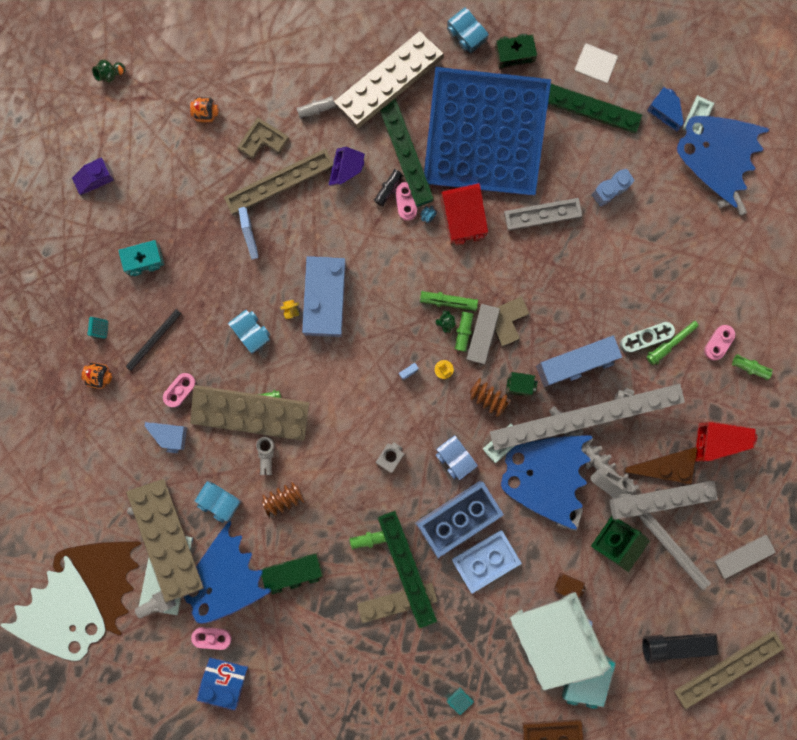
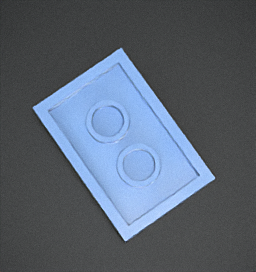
[451,530,522,594]

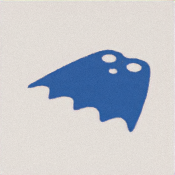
[677,116,769,207]
[501,435,592,529]
[183,521,271,623]

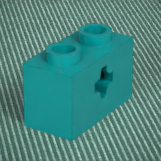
[118,240,165,276]

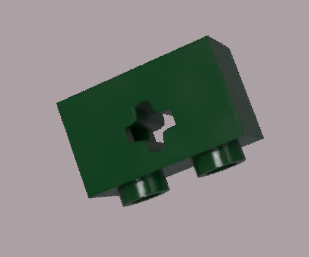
[495,33,537,69]
[505,372,538,397]

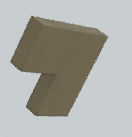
[237,117,289,159]
[495,297,529,347]

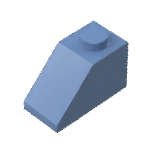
[145,422,187,453]

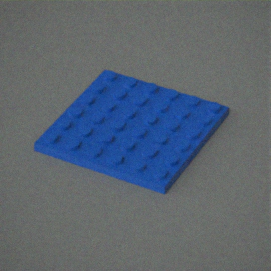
[424,67,551,195]

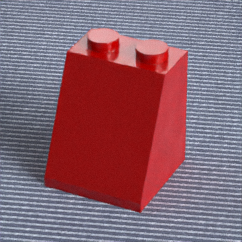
[440,183,488,245]
[695,422,757,462]

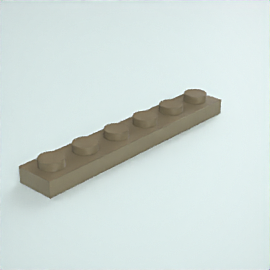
[224,148,333,215]
[674,630,785,709]

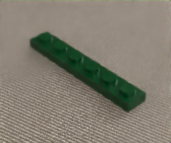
[548,84,643,134]
[380,98,434,208]
[377,510,437,629]

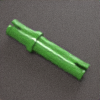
[420,290,478,311]

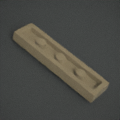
[357,582,437,623]

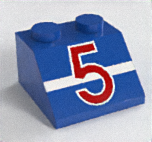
[196,657,248,710]

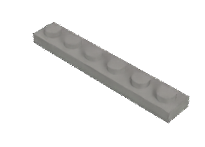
[610,481,718,519]

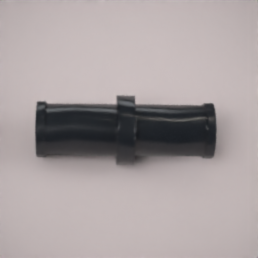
[373,169,404,207]

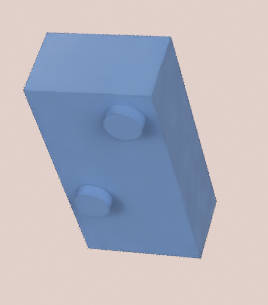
[302,256,346,337]
[536,335,622,387]
[415,481,504,558]

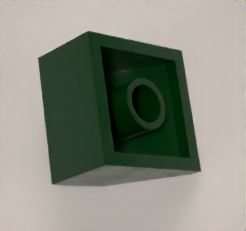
[591,516,650,573]

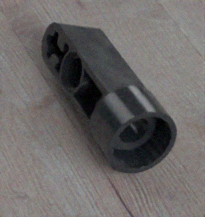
[642,633,719,664]

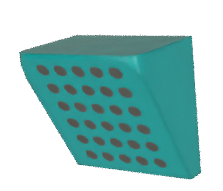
[87,317,108,339]
[446,687,474,715]

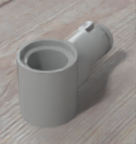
[256,437,275,475]
[135,591,176,619]

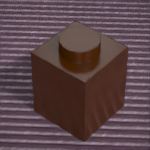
[553,572,586,599]

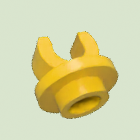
[280,299,299,319]
[434,360,454,379]

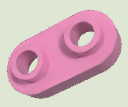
[396,182,417,221]
[704,325,735,361]
[163,373,196,408]
[191,627,232,650]

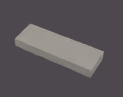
[467,304,500,364]
[714,535,776,579]

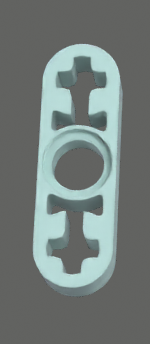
[620,322,675,353]

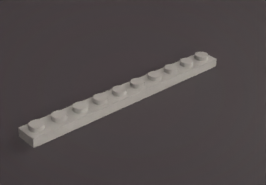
[490,384,685,450]

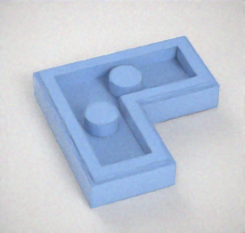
[238,207,259,259]

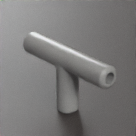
[717,190,747,216]

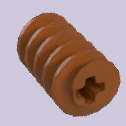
[469,378,511,418]
[262,482,305,518]

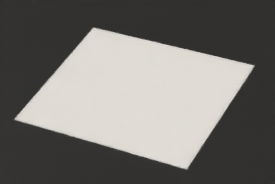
[575,43,618,83]

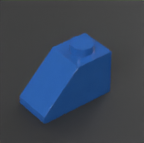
[647,87,684,132]

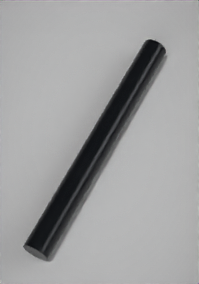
[126,309,182,371]

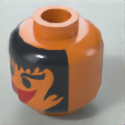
[190,97,219,122]
[81,362,112,389]

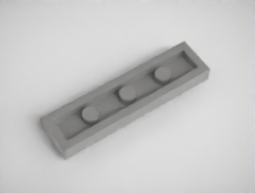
[504,198,582,231]

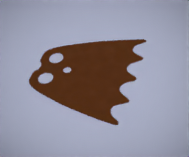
[53,541,141,635]

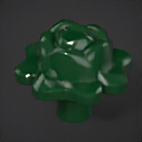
[436,311,456,333]

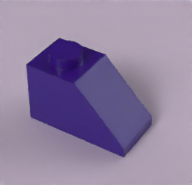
[329,146,365,186]
[72,157,114,196]

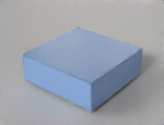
[399,363,419,380]

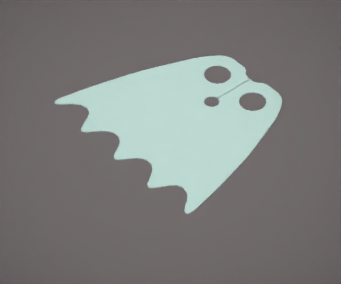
[1,556,105,661]

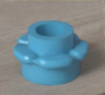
[420,205,437,223]

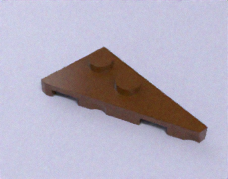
[624,447,697,484]

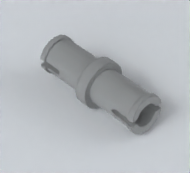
[297,96,336,119]

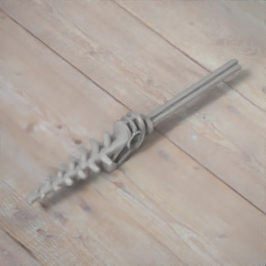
[549,406,711,590]

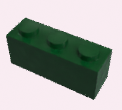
[260,552,324,595]

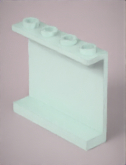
[510,592,610,690]

